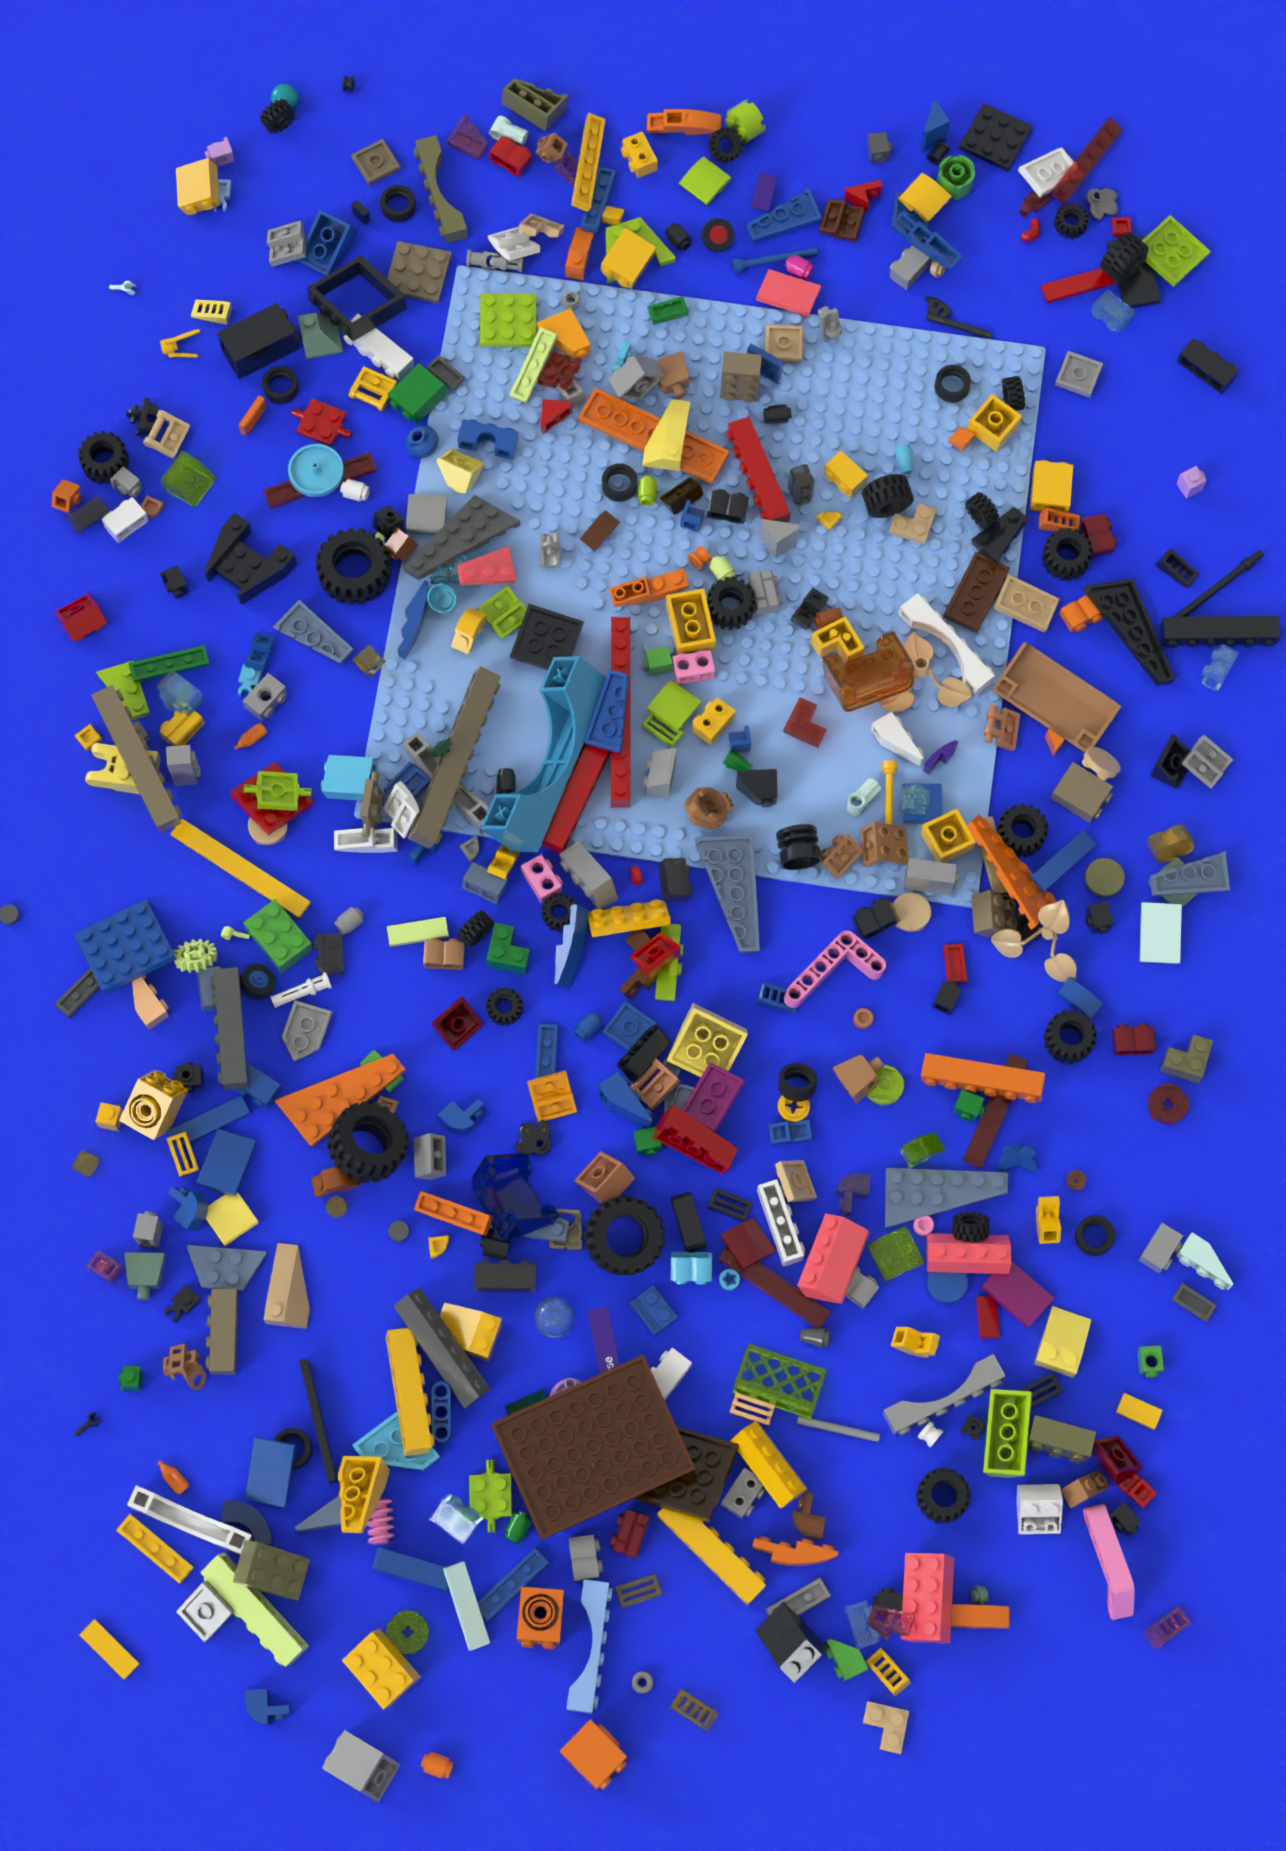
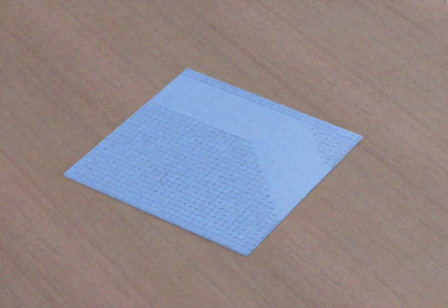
[354,265,1046,908]

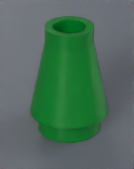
[723,750,753,771]

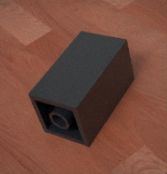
[217,303,299,379]

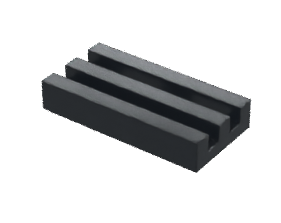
[707,1188,753,1222]
[1018,1372,1063,1408]

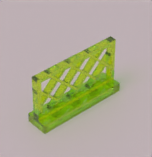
[732,1344,827,1418]

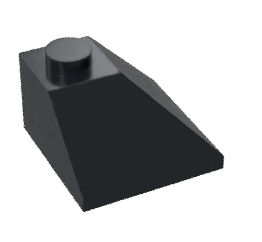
[736,769,777,807]

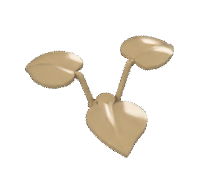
[880,632,972,712]
[991,900,1077,983]

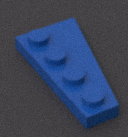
[746,187,822,243]
[584,669,629,754]

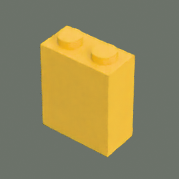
[176,158,220,215]
[600,228,656,289]
[1030,460,1073,512]

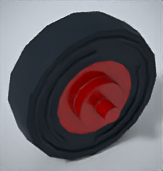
[701,218,735,252]

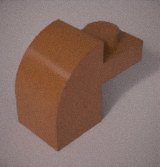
[311,1167,361,1198]

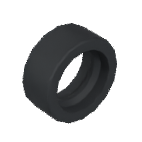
[380,185,416,222]
[934,364,971,403]
[262,366,299,404]
[602,463,637,502]
[778,1063,817,1102]
[1075,1215,1115,1256]
[274,1428,313,1470]

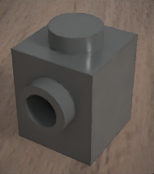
[867,132,892,163]

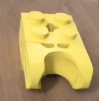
[85,743,161,794]

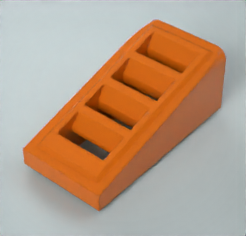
[1038,507,1080,532]

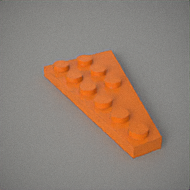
[967,814,1057,930]
[274,1054,406,1148]

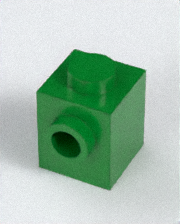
[953,1089,986,1121]
[633,1127,663,1156]

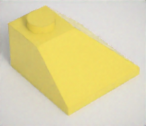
[437,448,485,493]

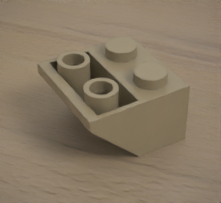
[971,890,1017,937]

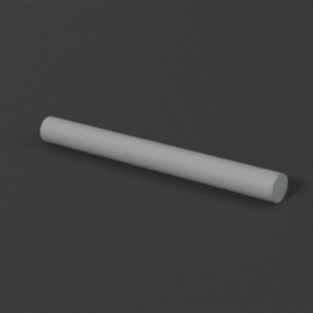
[797,1416,880,1442]

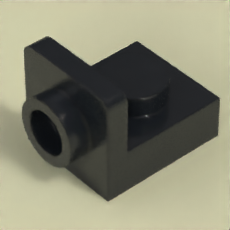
[1016,913,1039,941]

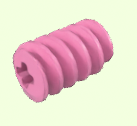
[367,1499,394,1545]

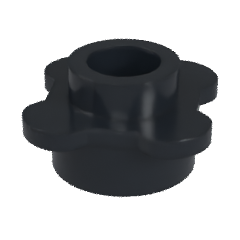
[961,1415,985,1440]

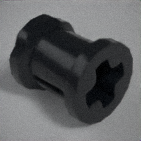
[926,140,950,166]

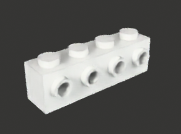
[757,1179,806,1267]

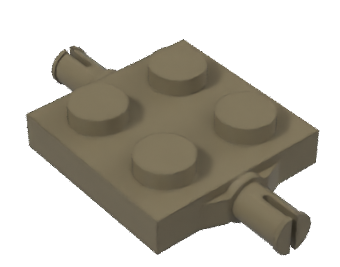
[360,772,385,838]

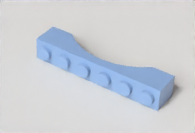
[567,1580,613,1714]

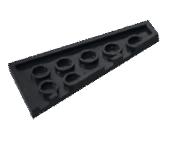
[1083,579,1176,686]

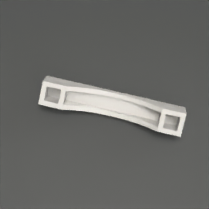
[899,593,995,696]
[127,1486,254,1555]

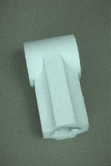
[489,116,528,147]
[846,778,882,816]

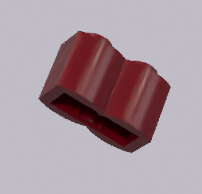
[1081,513,1117,558]
[1112,1024,1156,1056]

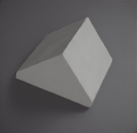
[759,519,800,558]

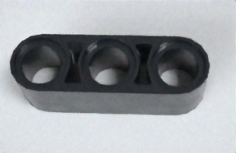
[617,1025,670,1081]
[671,1192,707,1252]

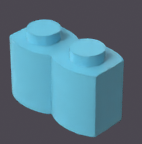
[671,1252,712,1285]

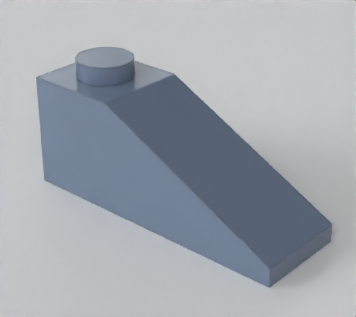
[295,1496,341,1533]

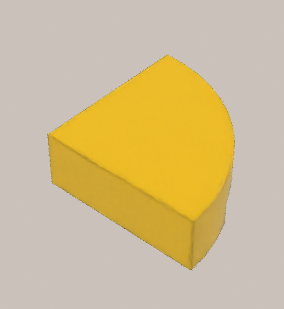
[816,511,843,531]
[428,1235,449,1259]

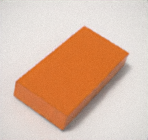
[238,395,267,436]

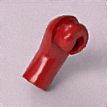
[1021,219,1040,242]

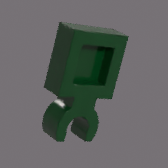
[428,738,453,758]

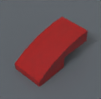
[1109,1474,1157,1508]

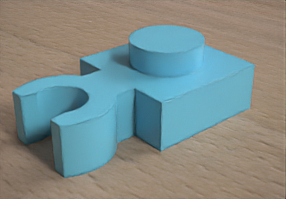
[612,341,633,375]
[238,664,263,698]

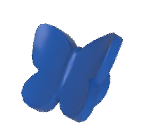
[997,1144,1037,1172]

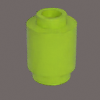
[638,476,657,506]

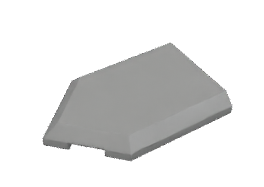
[282,1000,333,1062]

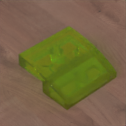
[868,1226,925,1281]

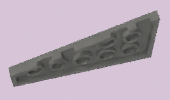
[403,495,520,580]

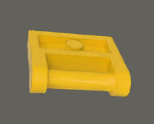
[348,366,397,412]

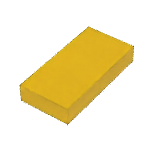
[1116,1393,1163,1430]

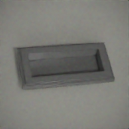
[426,355,466,391]
[1171,1283,1217,1322]

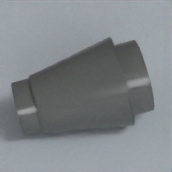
[800,1328,831,1348]

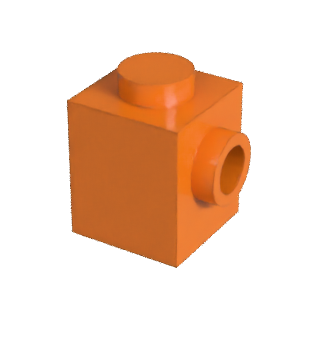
[52,479,81,513]

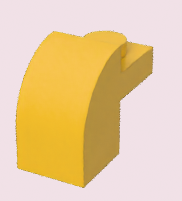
[451,607,487,654]
[1036,1196,1061,1244]
[891,1327,940,1358]

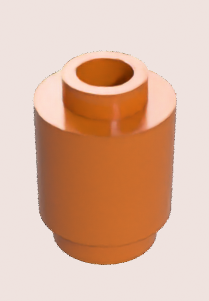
[421,1751,454,1779]

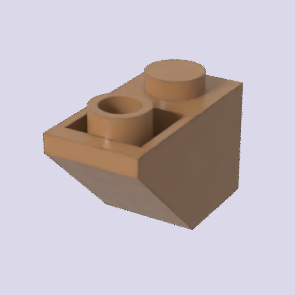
[1061,1469,1110,1508]

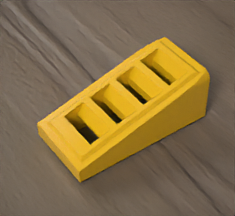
[865,1648,911,1697]

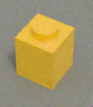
[95,1102,123,1132]

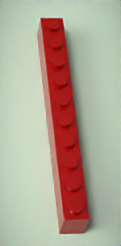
[611,617,631,807]

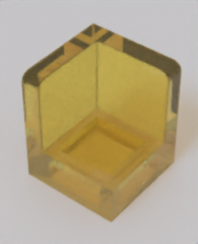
[353,645,386,677]

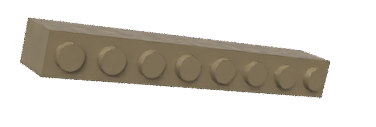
[91,685,182,833]

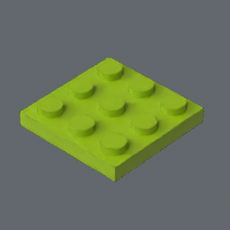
[1142,215,1211,287]
[480,293,536,347]

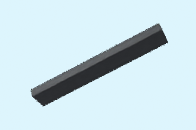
[299,1358,337,1484]

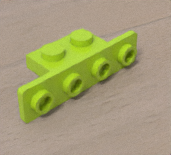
[655,924,684,1001]

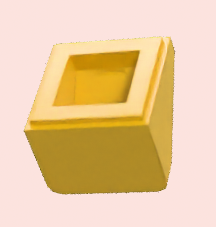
[602,206,625,225]

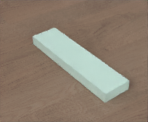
[443,1561,490,1651]

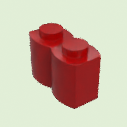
[489,136,532,177]

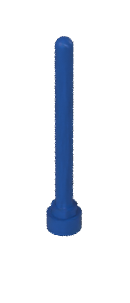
[731,248,819,274]

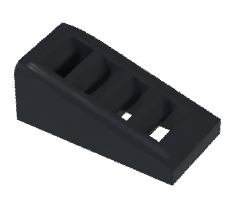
[1155,548,1199,588]

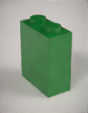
[387,363,449,424]

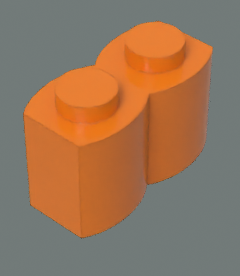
[1060,595,1104,633]

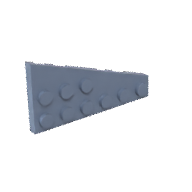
[694,835,760,953]

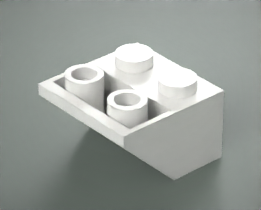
[1016,1484,1063,1534]

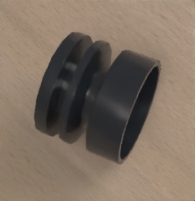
[776,824,822,870]

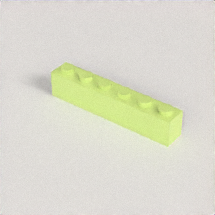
[200,1553,309,1667]

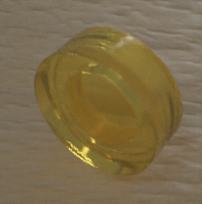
[326,1196,347,1218]

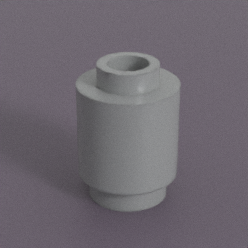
[334,907,364,935]

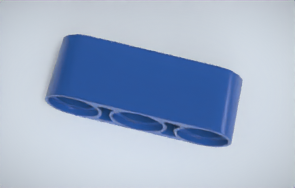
[432,1381,452,1445]

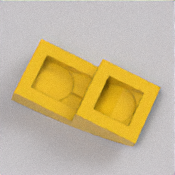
[487,845,520,879]

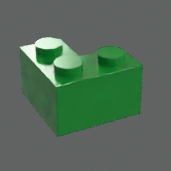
[486,923,530,974]

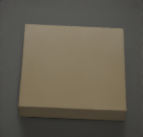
[351,139,401,186]

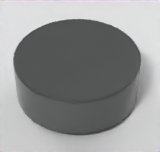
[0,904,20,925]
[388,1221,409,1242]

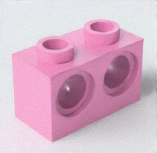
[672,649,715,685]
[521,854,563,904]

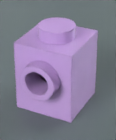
[1177,466,1206,499]

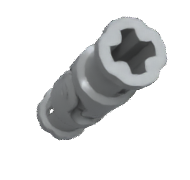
[466,249,524,272]

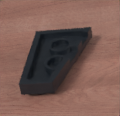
[971,507,1027,565]

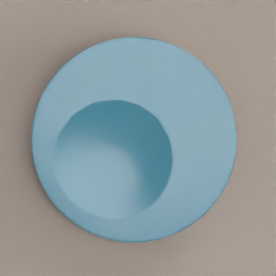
[288,444,344,497]

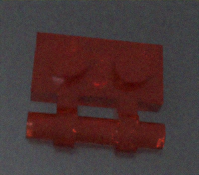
[537,352,582,390]

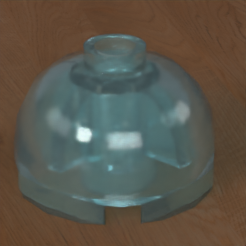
[534,1296,575,1338]

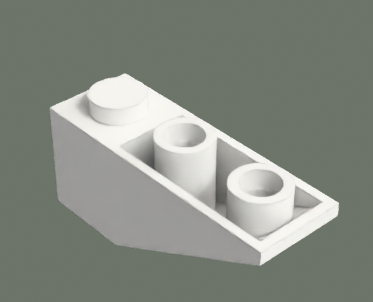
[871,712,924,766]

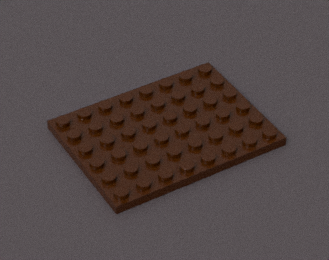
[491,1354,696,1541]

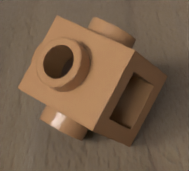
[535,132,568,164]

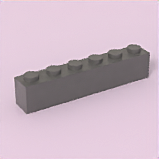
[211,967,249,1091]
[394,1287,491,1408]

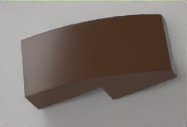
[580,510,620,551]

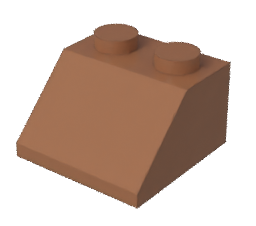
[574,1151,635,1204]

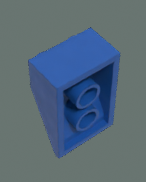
[296,209,358,276]

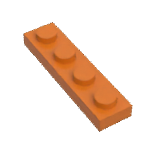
[414,1191,493,1236]

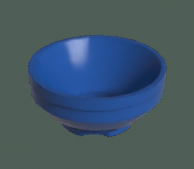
[405,425,439,459]

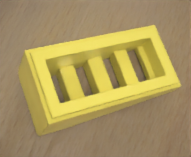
[191,300,232,325]

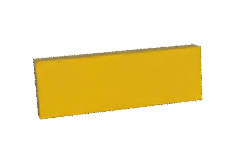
[79,1619,140,1680]

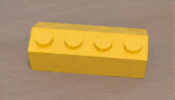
[731,1421,809,1509]

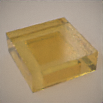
[72,1150,100,1178]

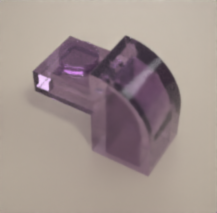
[835,1173,871,1217]

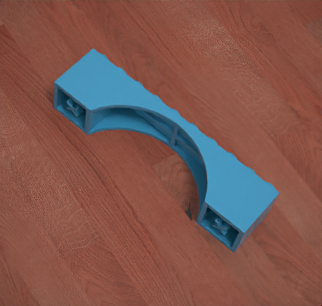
[480,656,606,852]

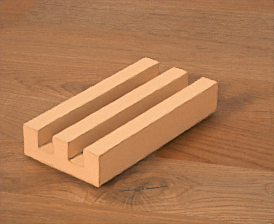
[729,1392,775,1426]

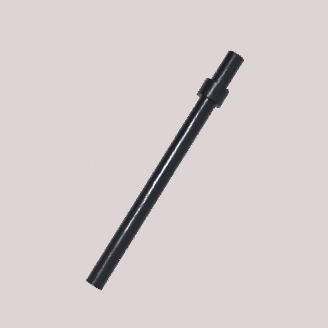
[1174,550,1264,617]

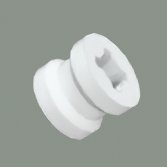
[918,1421,943,1448]

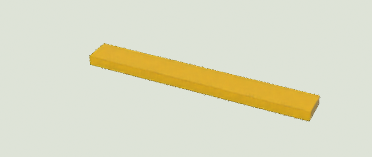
[170,819,311,919]

